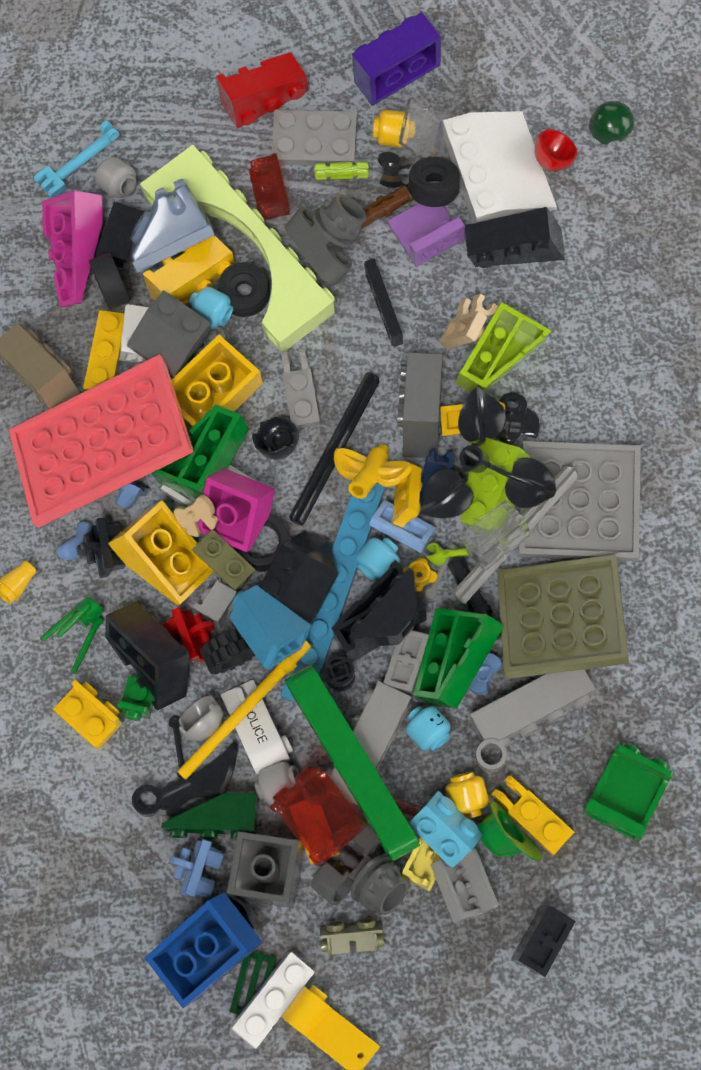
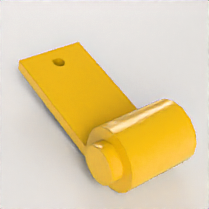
[281,985,380,1070]

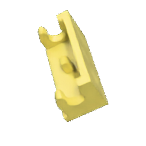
[402,837,442,892]

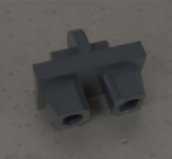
[76,518,126,578]

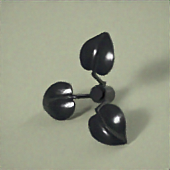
[420,387,557,519]

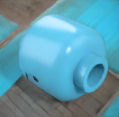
[188,287,233,329]
[356,537,400,582]
[406,706,451,752]

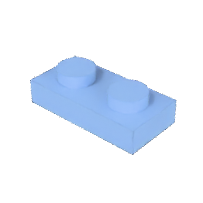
[369,500,436,553]

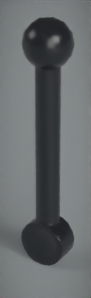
[169,717,184,779]

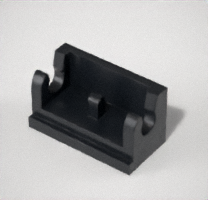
[96,201,144,268]
[511,905,576,977]

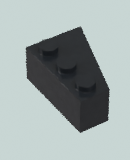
[465,207,565,268]
[332,560,427,662]

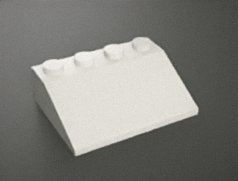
[443,111,557,223]

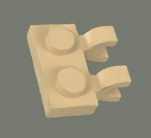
[439,293,498,349]

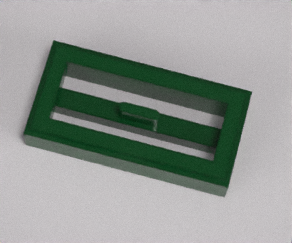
[229,952,277,1015]

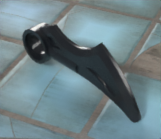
[132,742,238,817]

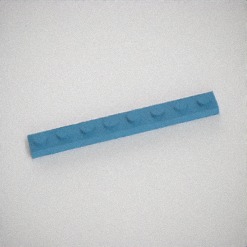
[280,483,386,703]

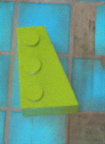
[455,302,551,393]
[461,438,531,540]

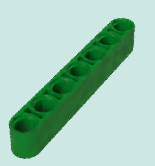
[284,665,420,862]

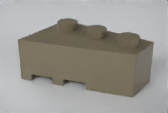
[0,323,80,409]

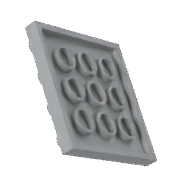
[519,441,641,562]

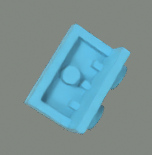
[408,791,483,868]

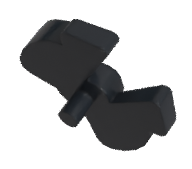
[377,151,412,188]

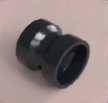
[324,656,356,692]

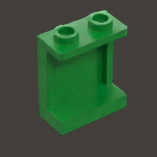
[583,744,674,843]

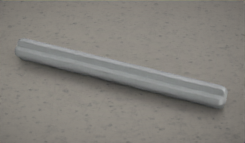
[453,466,577,604]

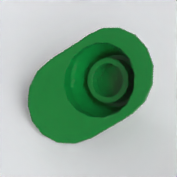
[477,801,542,861]

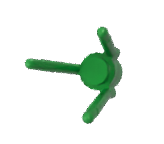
[40,596,104,674]

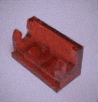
[248,153,290,221]

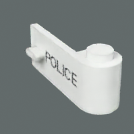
[220,680,293,775]

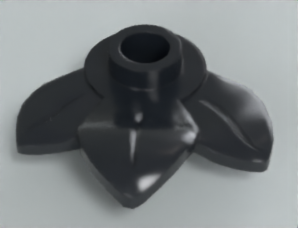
[497,392,540,445]

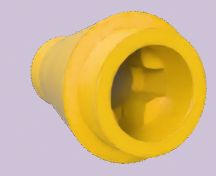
[0,561,37,604]

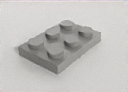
[271,110,357,166]

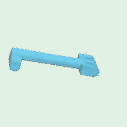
[34,121,120,198]

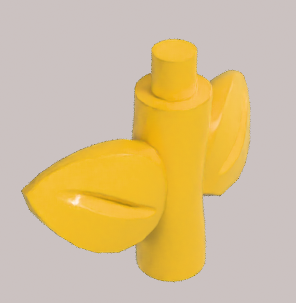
[334,444,413,499]

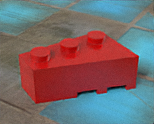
[216,52,309,129]

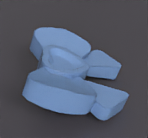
[469,653,503,696]

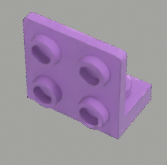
[388,204,465,267]

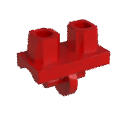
[162,607,215,662]

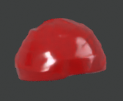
[534,129,577,172]

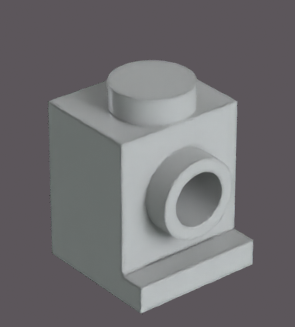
[193,579,238,629]

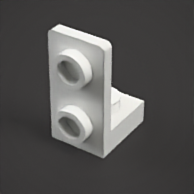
[119,304,149,363]

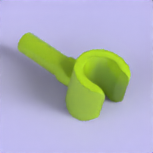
[426,543,470,566]

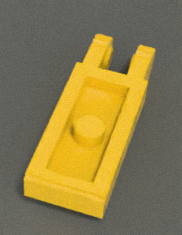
[491,775,575,856]

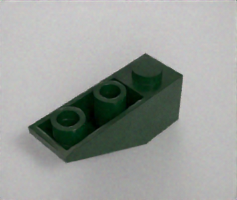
[161,793,259,840]

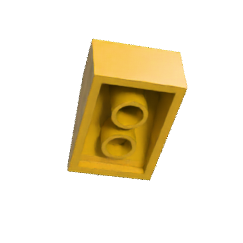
[108,500,214,605]

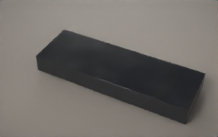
[364,258,403,347]

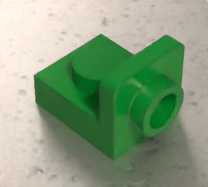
[117,676,155,721]

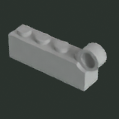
[470,669,596,773]
[302,681,411,812]

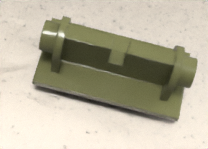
[192,530,255,591]
[320,917,385,955]

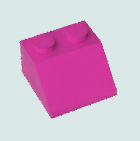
[197,468,275,552]

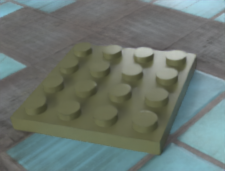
[497,554,629,679]

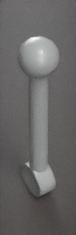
[425,544,458,600]

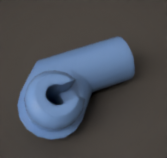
[57,522,92,560]

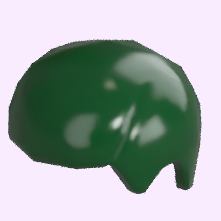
[589,101,635,145]

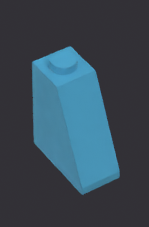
[229,585,312,670]

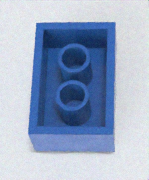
[145,893,263,1008]

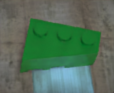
[151,405,249,499]
[413,608,505,709]

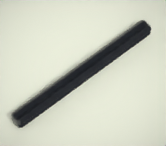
[289,372,379,526]

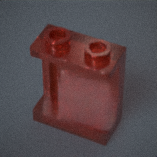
[269,766,369,866]

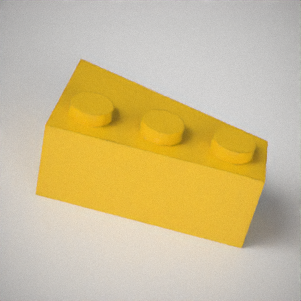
[143,235,235,308]

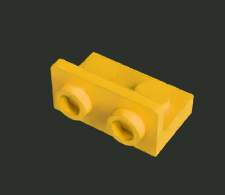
[53,680,122,750]

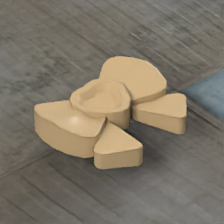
[174,494,218,537]

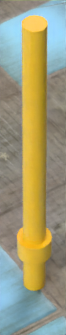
[177,640,311,780]

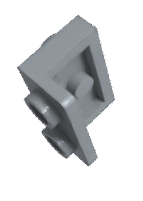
[430,848,498,923]

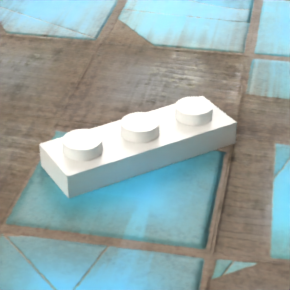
[230,952,314,1049]

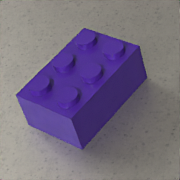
[352,12,441,106]

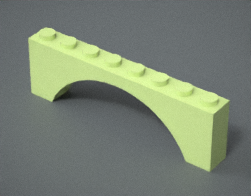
[140,145,335,352]

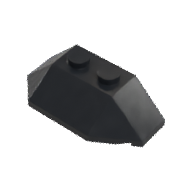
[259,531,339,625]

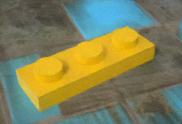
[83,310,125,392]

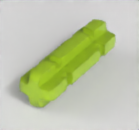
[314,161,369,180]

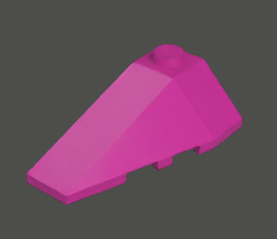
[42,190,104,308]

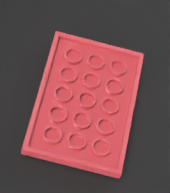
[9,354,194,528]

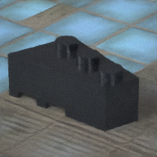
[105,602,190,711]

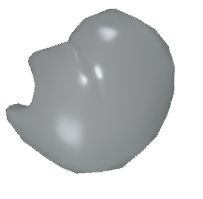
[179,695,223,741]

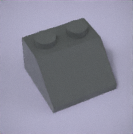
[127,290,211,379]
[227,832,304,908]

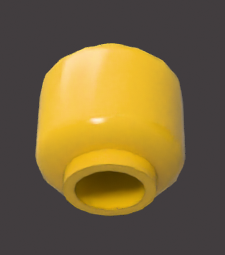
[373,109,413,148]
[445,771,489,819]

